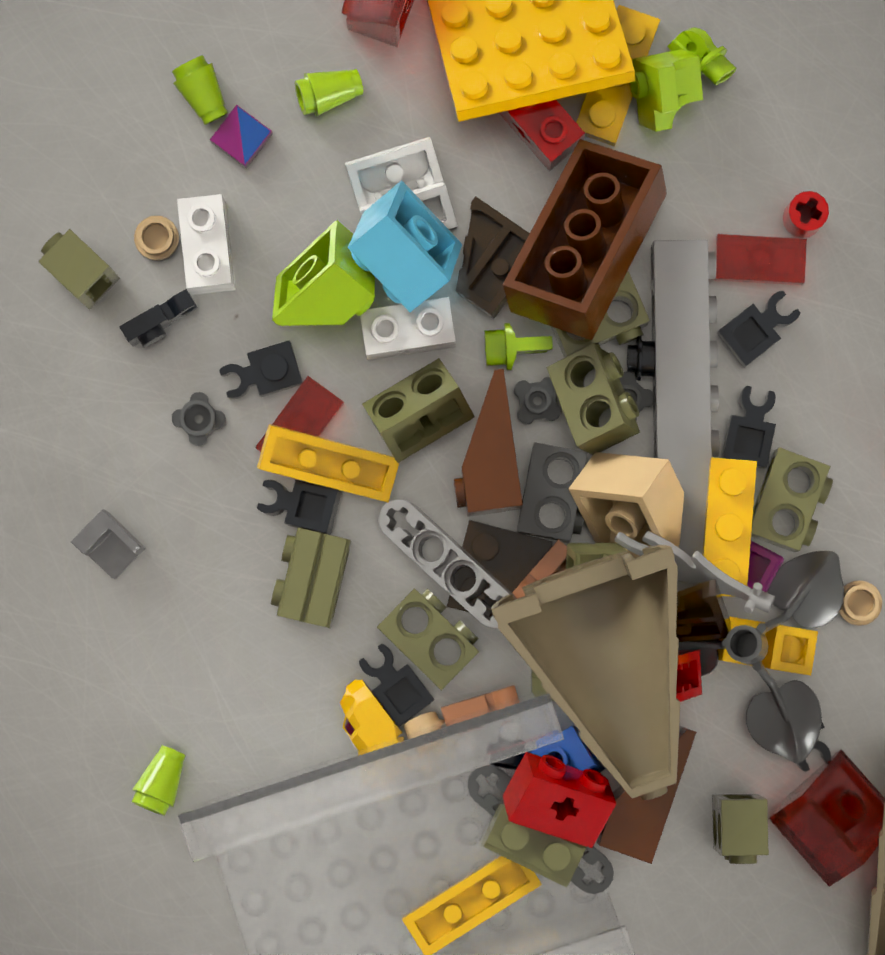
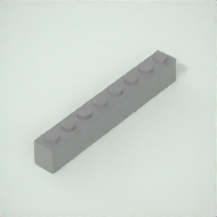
[651,240,720,592]

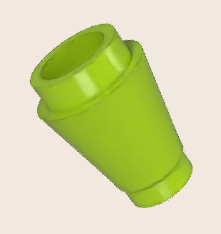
[172,55,228,125]
[294,69,363,117]
[132,745,186,816]

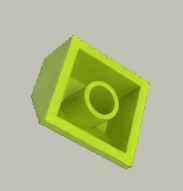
[272,220,375,326]

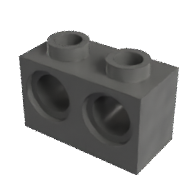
[516,442,588,543]

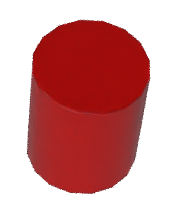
[783,191,829,238]

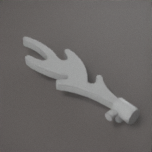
[615,531,775,613]

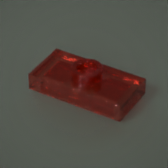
[714,234,807,285]
[255,376,344,452]

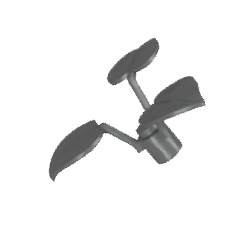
[678,551,844,763]

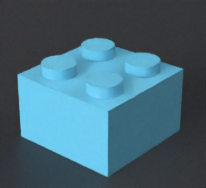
[348,180,463,312]

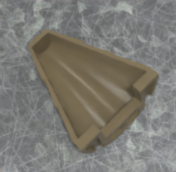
[491,545,680,800]

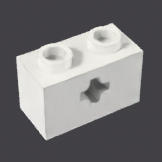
[177,194,236,295]
[360,297,456,360]

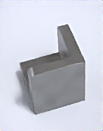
[71,509,146,579]

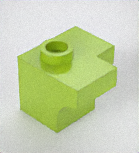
[630,49,703,132]

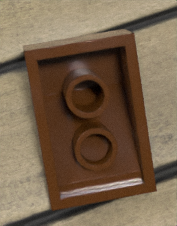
[454,369,523,517]
[596,726,696,864]

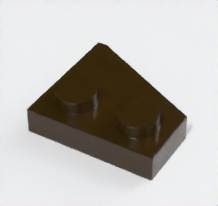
[456,196,530,319]
[447,520,553,617]
[676,580,731,642]

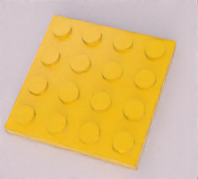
[427,0,635,122]

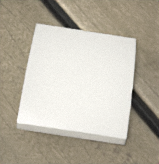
[345,137,458,229]

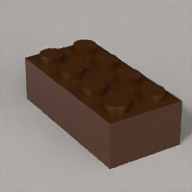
[503,139,667,340]

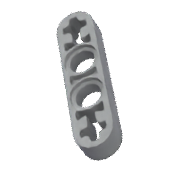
[378,499,517,629]

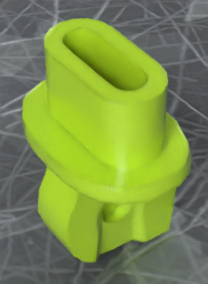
[667,27,737,85]
[484,323,553,371]

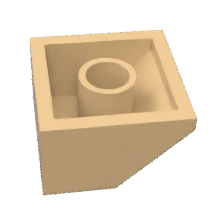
[569,452,684,558]

